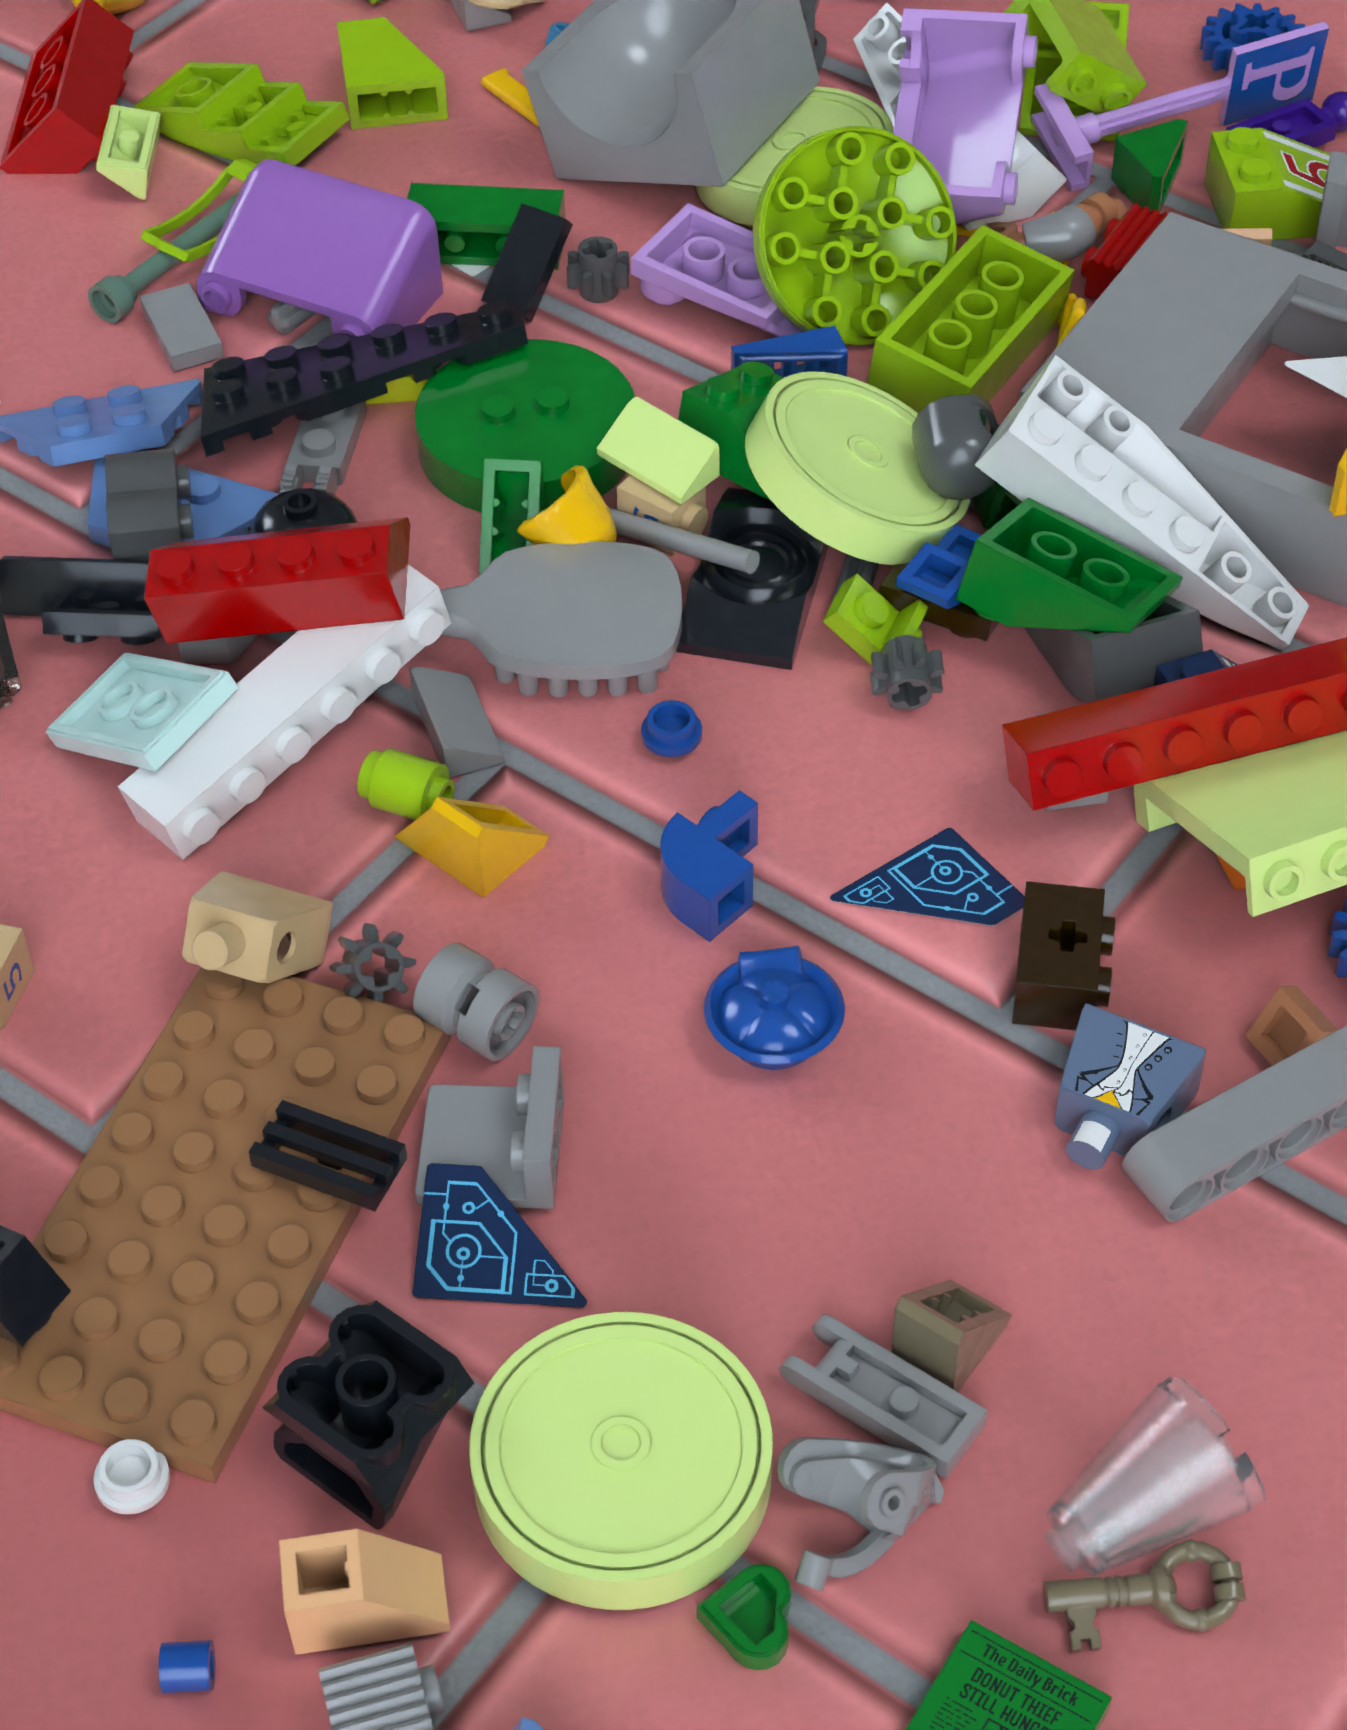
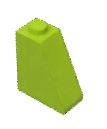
[337,17,448,130]

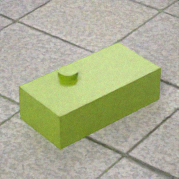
[867,225,1075,413]

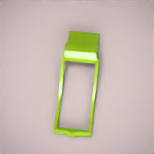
[140,159,258,262]

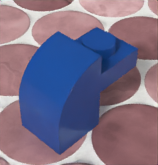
[660,790,758,942]

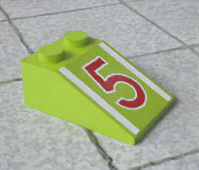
[1204,127,1330,240]

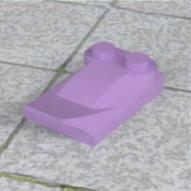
[630,203,805,337]

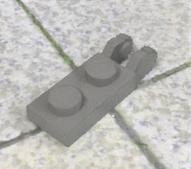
[279,401,367,495]

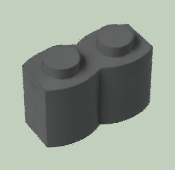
[105,448,194,560]

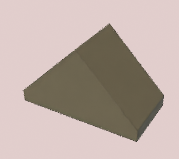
[892,1280,1012,1392]

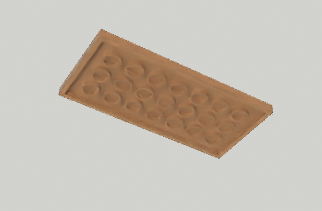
[0,967,451,1483]

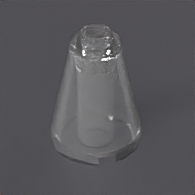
[1044,1376,1265,1577]

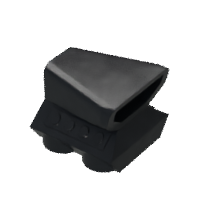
[262,1300,475,1529]

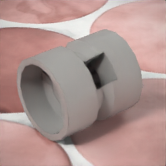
[413,943,540,1061]

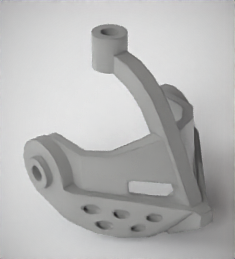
[777,1437,944,1591]

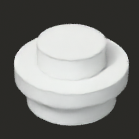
[93,1439,170,1514]

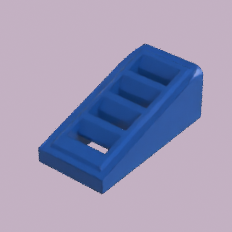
[731,325,848,377]

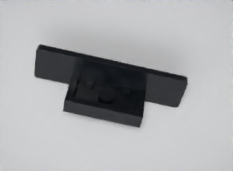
[0,556,162,645]

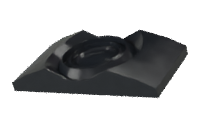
[677,487,829,670]

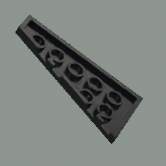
[201,301,528,457]

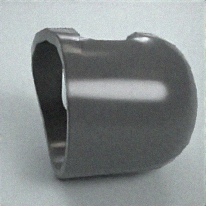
[912,394,997,500]

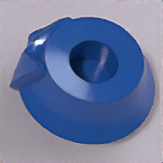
[704,946,845,1070]

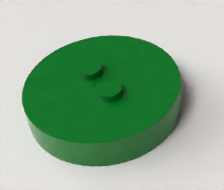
[415,339,635,512]

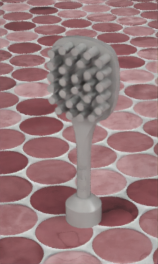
[178,541,682,697]

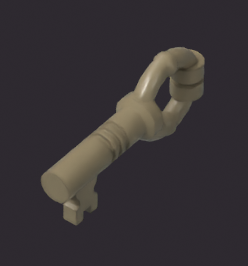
[1043,1539,1246,1652]

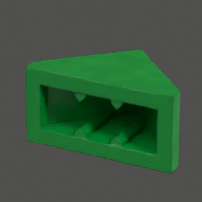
[1111,119,1188,213]
[479,458,546,574]

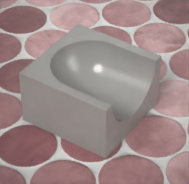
[521,0,820,187]

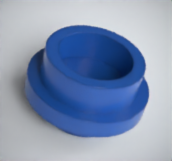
[641,700,702,757]

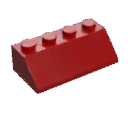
[0,0,134,174]
[144,517,411,644]

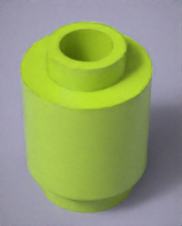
[357,748,455,820]

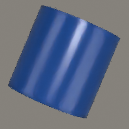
[159,1640,215,1693]

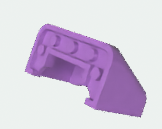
[197,159,443,338]

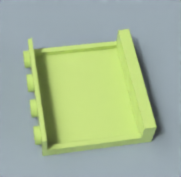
[1133,730,1347,917]

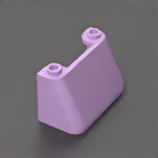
[893,8,1038,224]

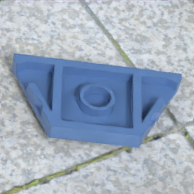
[0,378,203,467]
[87,457,278,547]

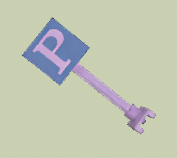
[1031,21,1329,193]

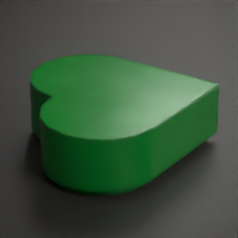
[697,1564,791,1670]

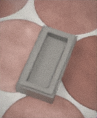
[139,283,224,372]

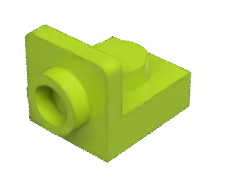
[823,573,929,666]

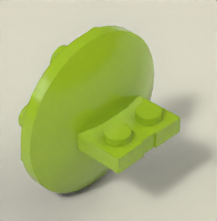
[753,126,957,345]

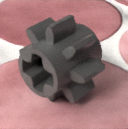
[567,236,630,303]
[870,635,944,710]
[329,923,416,1002]

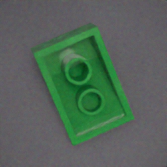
[678,361,784,501]
[956,497,1183,633]

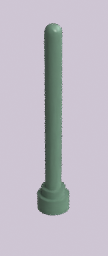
[88,191,240,323]

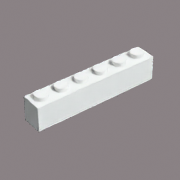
[118,564,451,860]

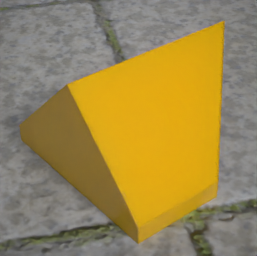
[394,797,550,898]

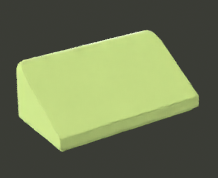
[96,105,161,200]
[597,397,720,505]

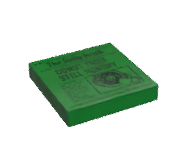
[906,1620,1112,1730]

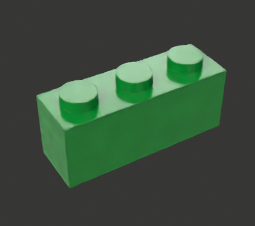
[407,183,565,270]

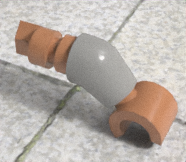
[986,192,1128,262]

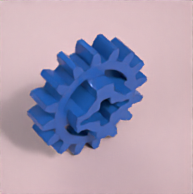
[1200,3,1306,72]

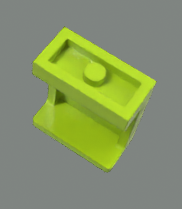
[1004,0,1147,114]

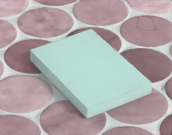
[45,652,239,771]

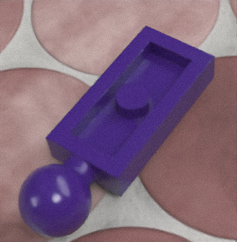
[1226,91,1347,148]

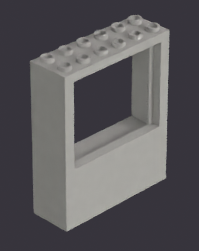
[1020,212,1347,607]

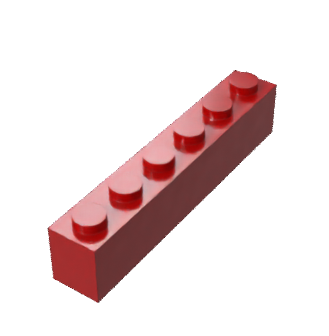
[1002,637,1347,811]

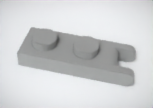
[779,1314,988,1479]

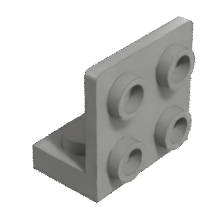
[415,1046,565,1209]

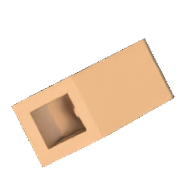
[279,1529,450,1655]

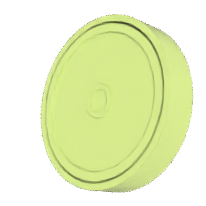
[695,86,893,226]
[745,371,970,565]
[469,1312,773,1610]

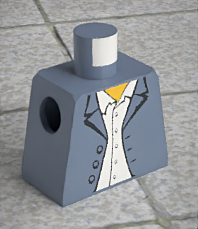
[1054,1003,1207,1170]

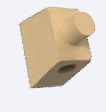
[182,871,333,983]

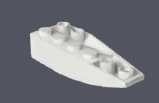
[853,2,1067,231]
[975,355,1310,650]

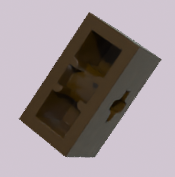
[1012,881,1115,1030]

